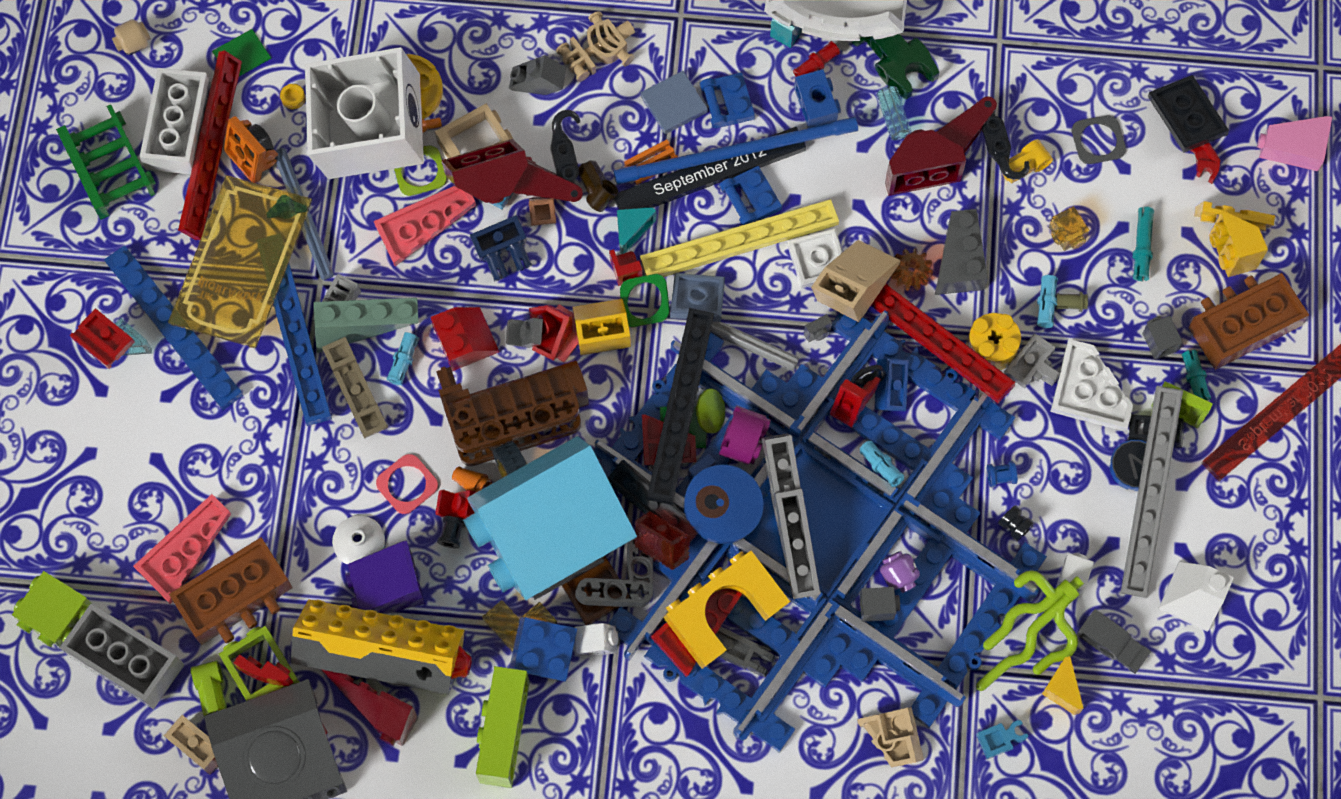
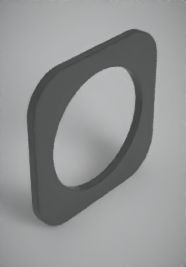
[1071,115,1126,164]

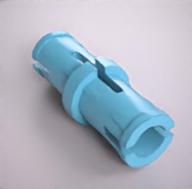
[1037,275,1058,328]
[386,332,420,385]
[859,441,904,487]

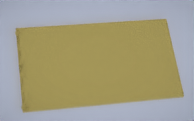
[168,175,312,348]

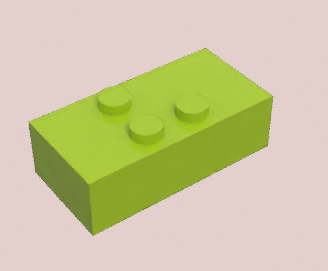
[476,666,530,788]

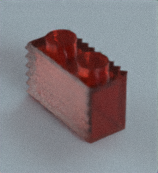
[635,511,690,570]

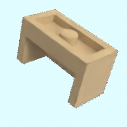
[164,715,218,775]

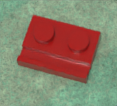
[70,308,135,369]

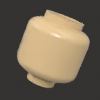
[112,19,151,56]

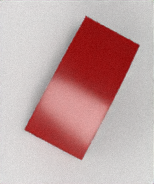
[233,655,293,686]

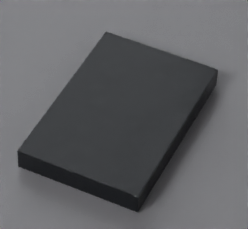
[1148,75,1229,153]

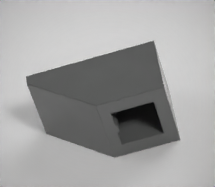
[509,55,567,95]

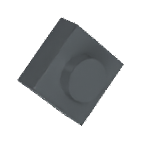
[804,314,832,343]

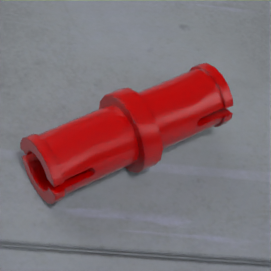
[793,41,840,77]

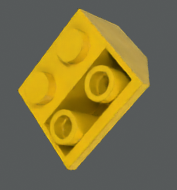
[1209,212,1268,277]
[572,299,631,355]

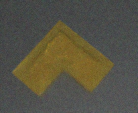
[482,600,557,652]

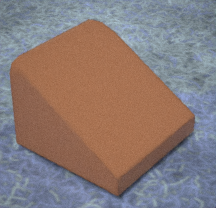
[529,197,556,226]

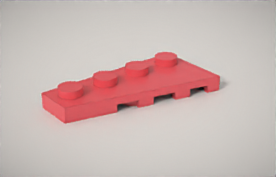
[374,186,476,266]
[133,494,231,604]

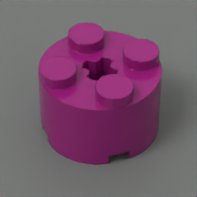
[719,405,771,465]

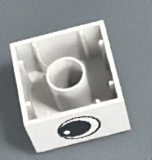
[305,47,424,179]

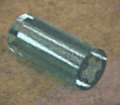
[876,86,912,141]

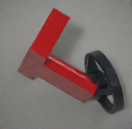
[830,365,886,428]

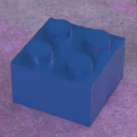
[509,617,577,682]

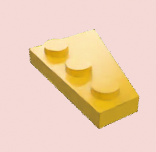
[1194,201,1275,231]

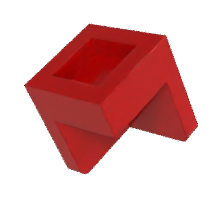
[609,249,642,286]

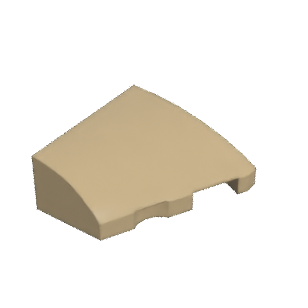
[857,707,924,767]

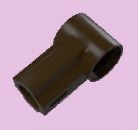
[579,160,619,212]

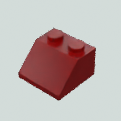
[430,307,499,371]

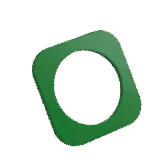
[620,274,670,327]

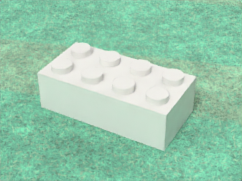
[140,68,211,175]

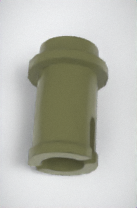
[1056,292,1088,312]

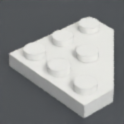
[1050,339,1133,432]

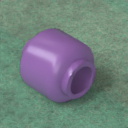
[880,551,920,593]

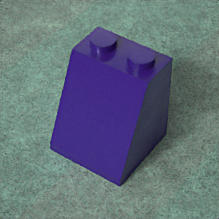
[345,540,425,614]

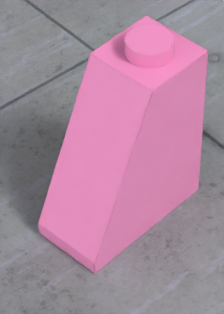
[1257,116,1332,171]

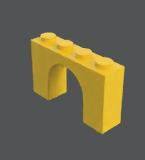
[663,551,790,669]

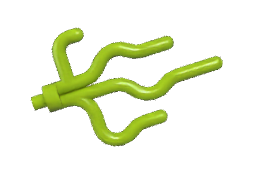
[976,570,1084,691]

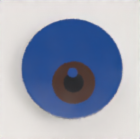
[684,465,764,544]

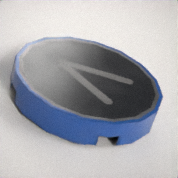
[1110,440,1146,491]

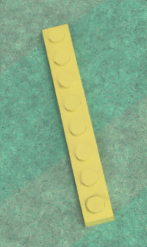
[640,199,839,277]

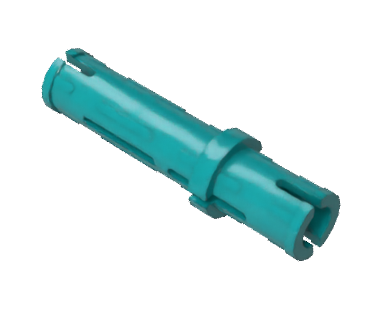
[1132,207,1154,281]

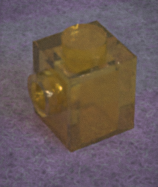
[1049,206,1090,251]

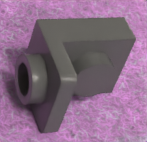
[506,318,543,348]

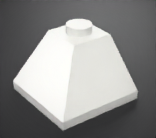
[1158,562,1234,632]

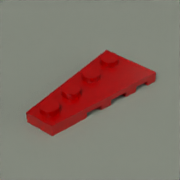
[651,589,742,677]

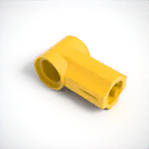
[1002,139,1053,184]

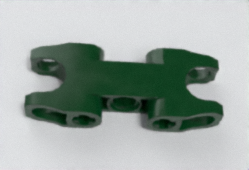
[850,34,940,100]

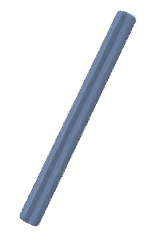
[275,148,334,280]

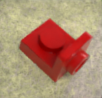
[435,490,477,519]

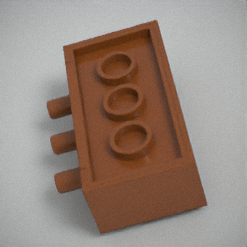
[1188,273,1309,370]
[169,537,293,645]

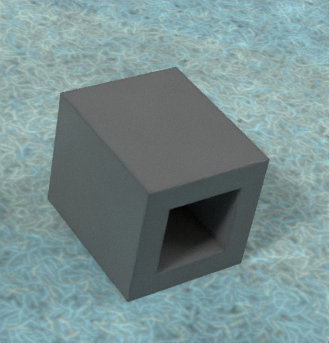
[1142,316,1183,360]
[860,587,900,621]

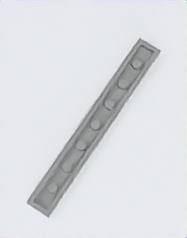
[1120,386,1183,598]

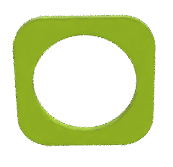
[394,145,447,196]

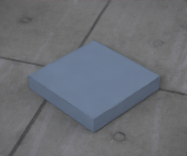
[640,71,708,134]
[670,273,725,322]

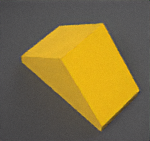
[1042,656,1084,715]

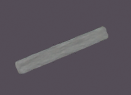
[711,322,799,371]

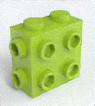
[12,571,91,647]

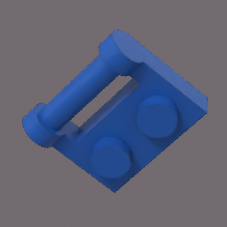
[699,72,755,128]
[719,166,782,225]

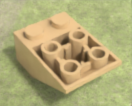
[811,240,900,322]

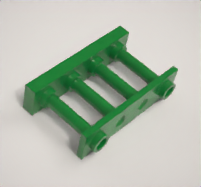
[56,104,156,220]

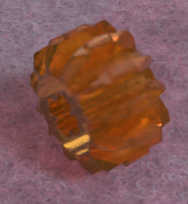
[891,248,933,291]

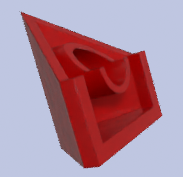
[529,305,573,361]

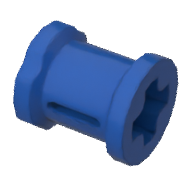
[986,461,1018,488]

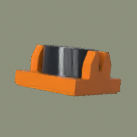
[224,116,278,184]

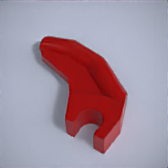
[1190,142,1220,184]

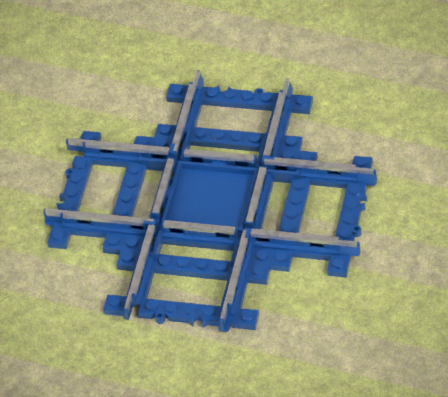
[594,310,1047,753]

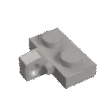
[1004,334,1059,389]

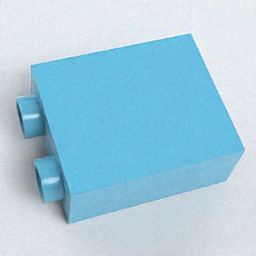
[463,436,637,600]

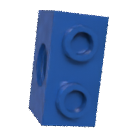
[794,70,841,128]

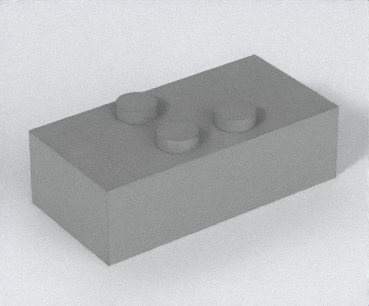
[59,603,185,710]

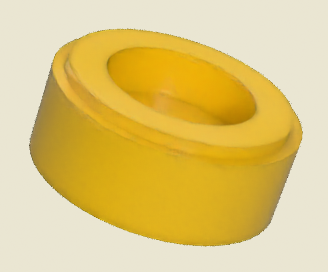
[280,84,306,110]

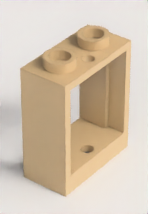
[435,103,513,159]

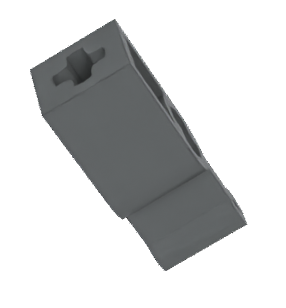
[1076,609,1151,674]

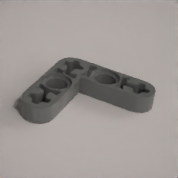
[575,531,653,608]

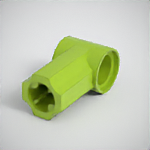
[191,660,227,716]

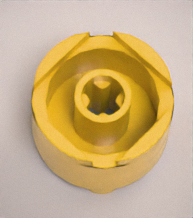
[966,313,1021,370]

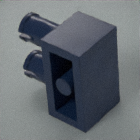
[470,215,532,282]

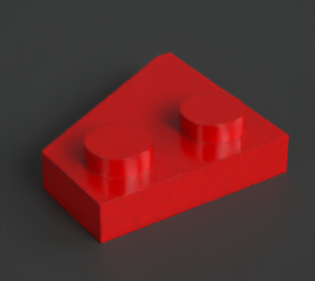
[642,414,696,465]

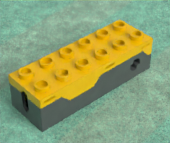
[291,599,472,695]

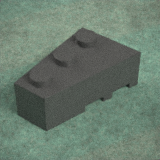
[934,209,988,295]

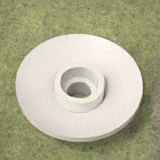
[332,516,385,565]

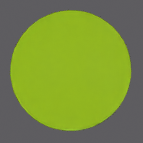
[696,389,725,433]

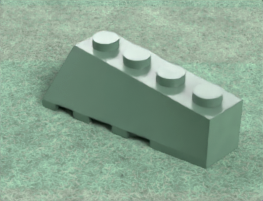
[314,298,418,353]

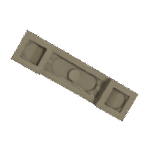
[322,337,388,439]

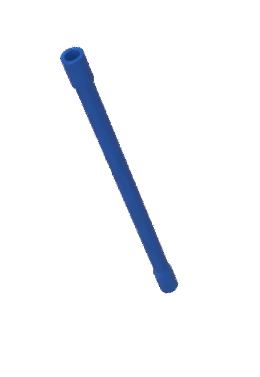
[613,117,858,185]

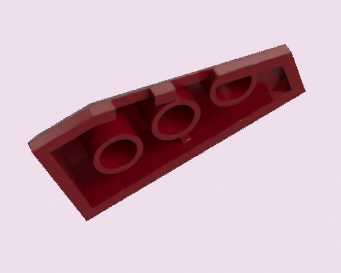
[321,669,418,746]

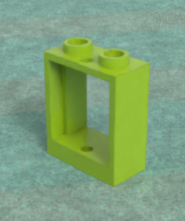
[219,626,300,701]

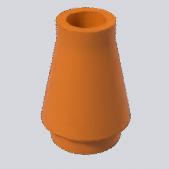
[452,466,492,492]

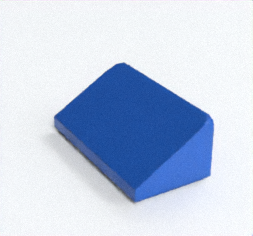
[874,358,909,411]

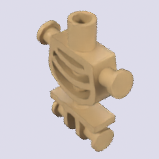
[556,11,635,82]

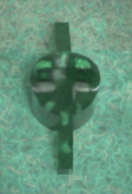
[266,195,307,219]

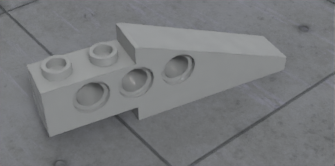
[762,433,820,599]

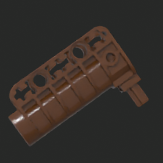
[436,360,589,467]

